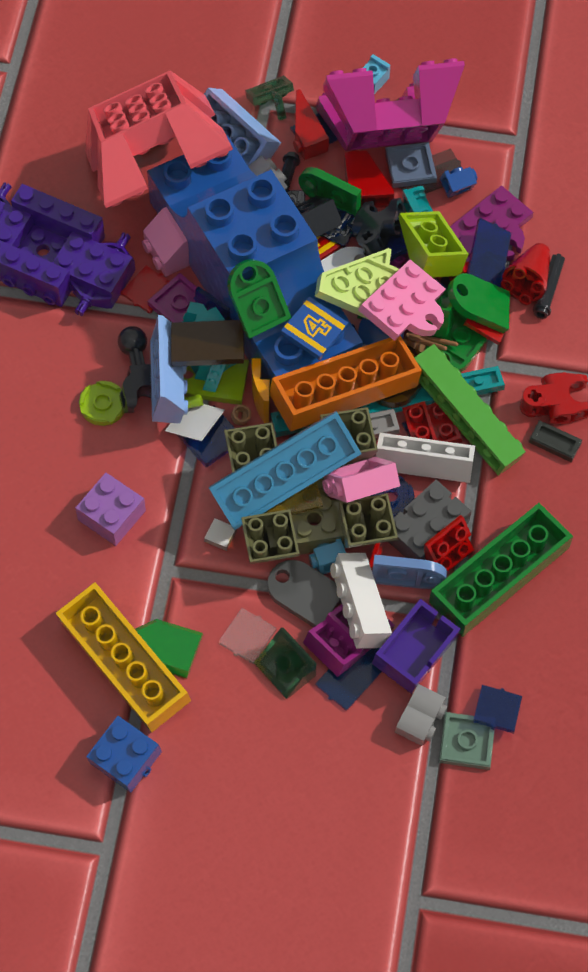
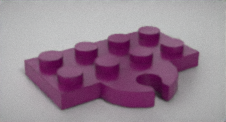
[450,185,534,267]

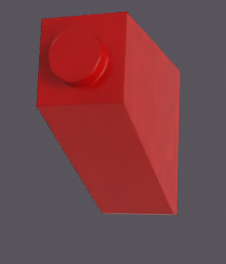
[344,150,394,208]

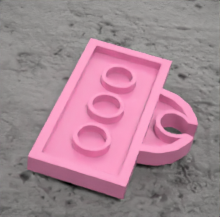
[358,260,446,341]

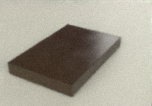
[171,320,244,367]

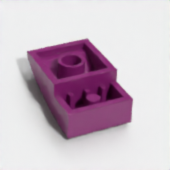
[303,605,395,677]

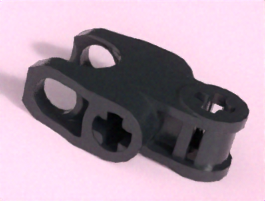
[352,198,405,257]

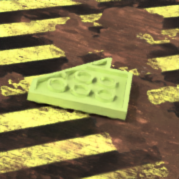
[315,248,399,320]

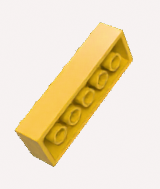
[56,582,191,733]

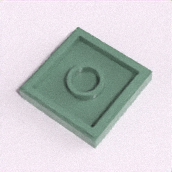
[439,712,496,770]

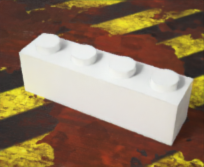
[376,433,475,483]
[330,553,392,649]

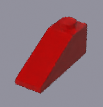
[293,89,329,160]

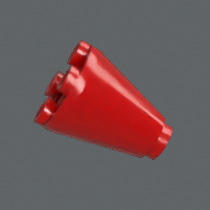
[501,243,550,305]

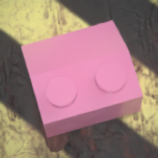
[142,207,190,277]

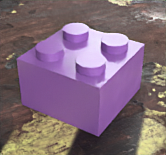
[75,473,146,546]

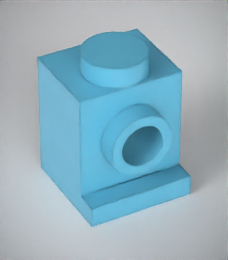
[363,54,391,94]

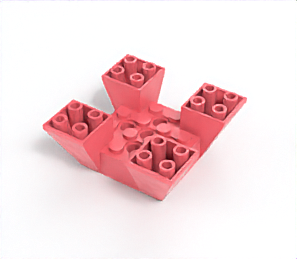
[85,71,233,208]

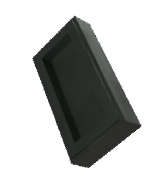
[529,420,582,462]

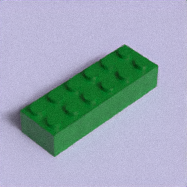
[429,503,573,637]

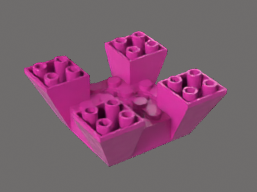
[316,58,465,151]

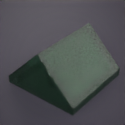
[254,628,317,699]

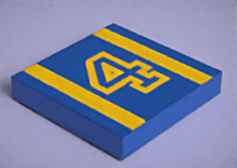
[281,296,348,360]

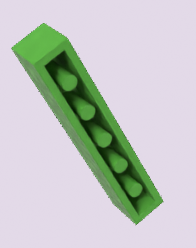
[414,344,526,476]

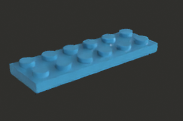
[209,411,362,530]

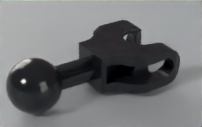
[117,326,151,413]

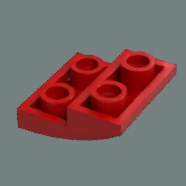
[402,401,462,443]
[424,515,474,572]

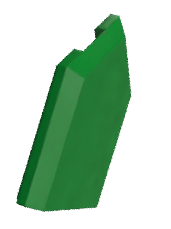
[135,619,203,679]

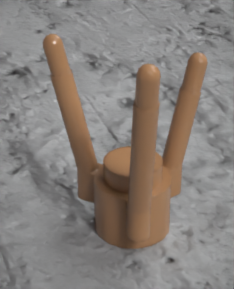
[403,331,458,352]

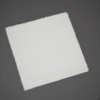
[165,404,225,441]

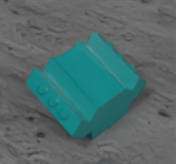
[182,302,236,392]

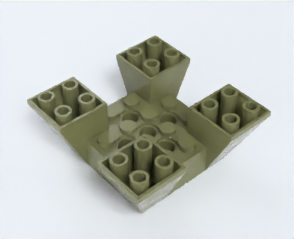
[224,407,398,564]

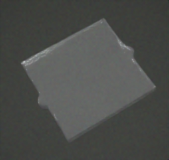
[219,608,277,664]

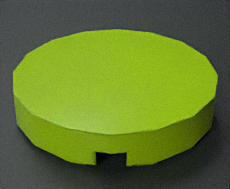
[79,381,124,426]

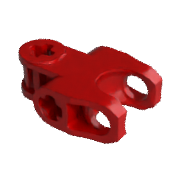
[520,372,588,425]

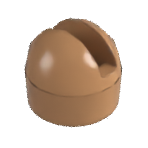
[231,405,251,425]

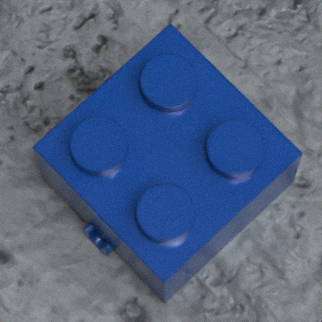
[86,716,162,793]

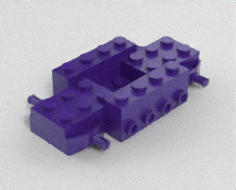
[0,182,136,316]

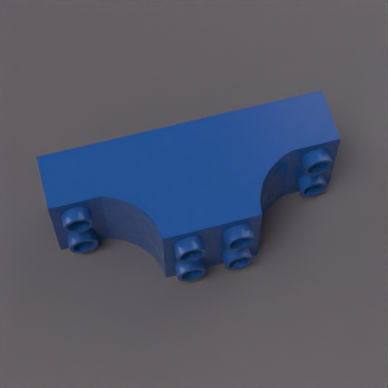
[147,135,363,387]

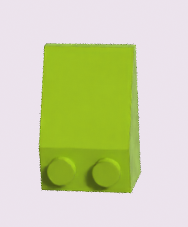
[398,211,468,277]

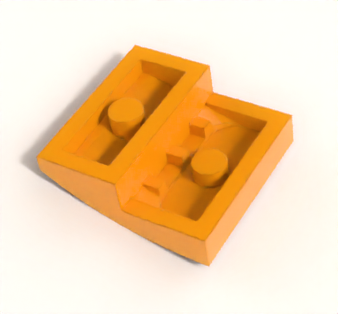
[251,358,270,423]

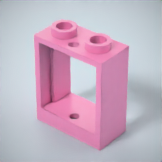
[322,457,400,503]

